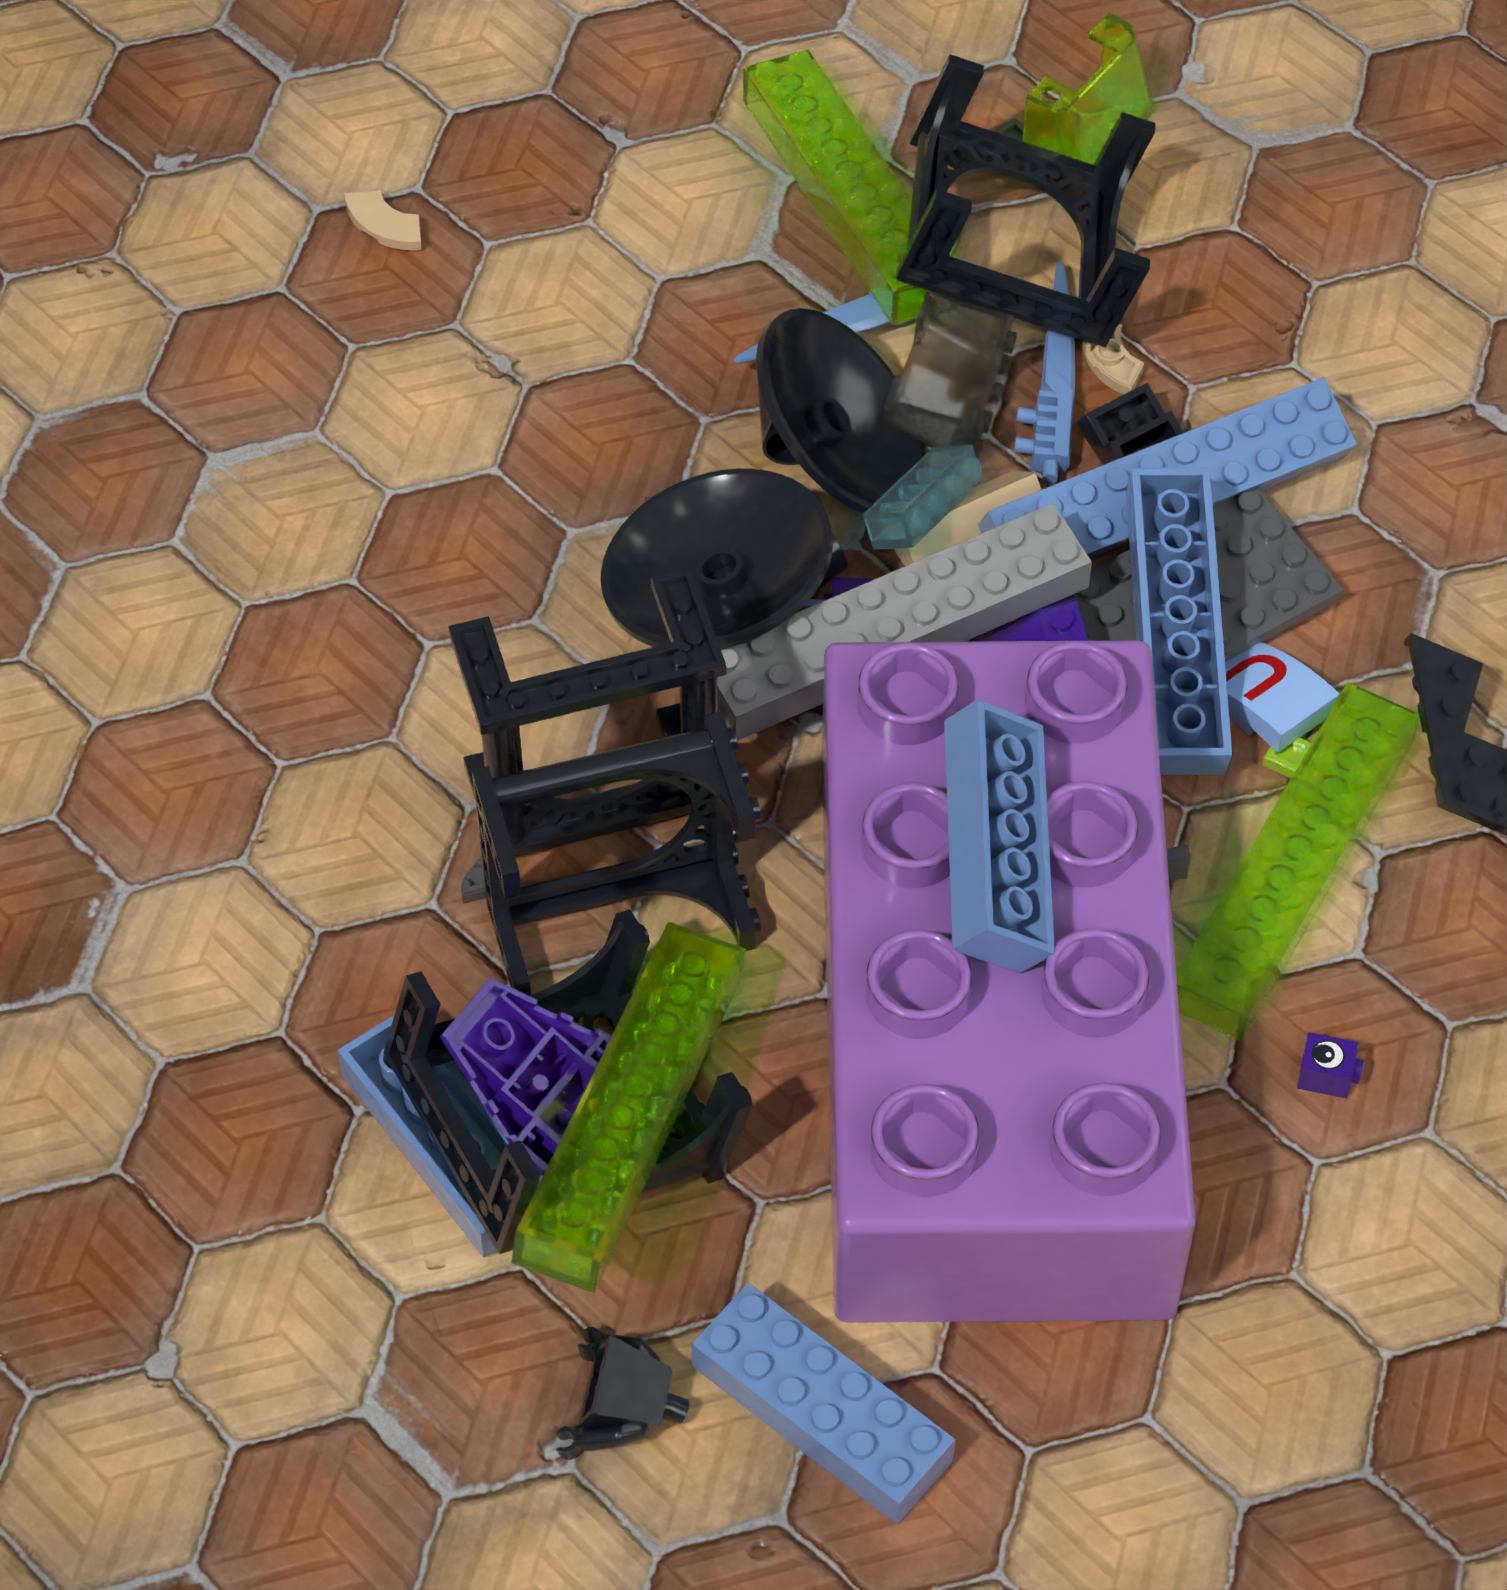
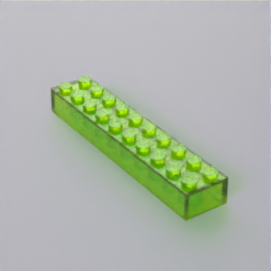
[743,49,960,325]
[1176,682,1420,1042]
[511,921,747,1293]

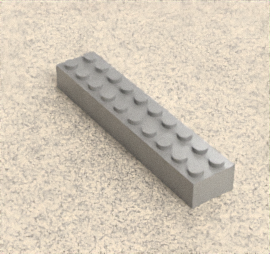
[718,503,1092,741]

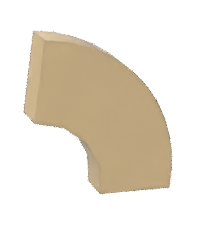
[344,190,422,251]
[1082,324,1144,395]

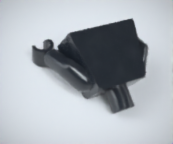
[556,1327,689,1460]

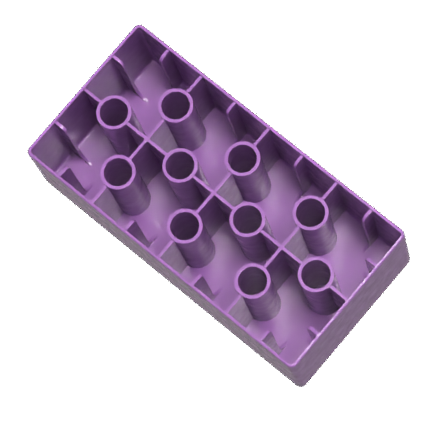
[822,640,1196,1323]

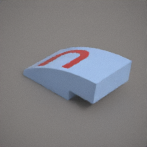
[1225,642,1340,753]

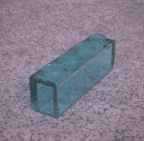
[863,445,982,550]

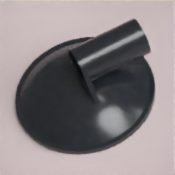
[756,308,927,516]
[601,468,848,649]

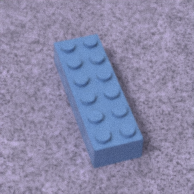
[944,699,1055,973]
[337,1015,549,1258]
[692,1282,956,1525]

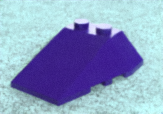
[440,978,640,1180]

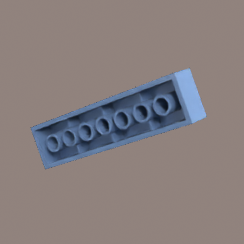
[1126,468,1232,775]

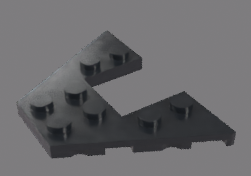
[1404,633,1507,836]

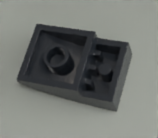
[1077,382,1184,465]

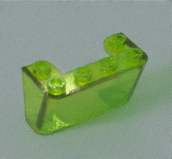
[1023,12,1154,164]

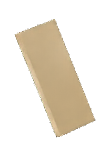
[882,470,1041,566]

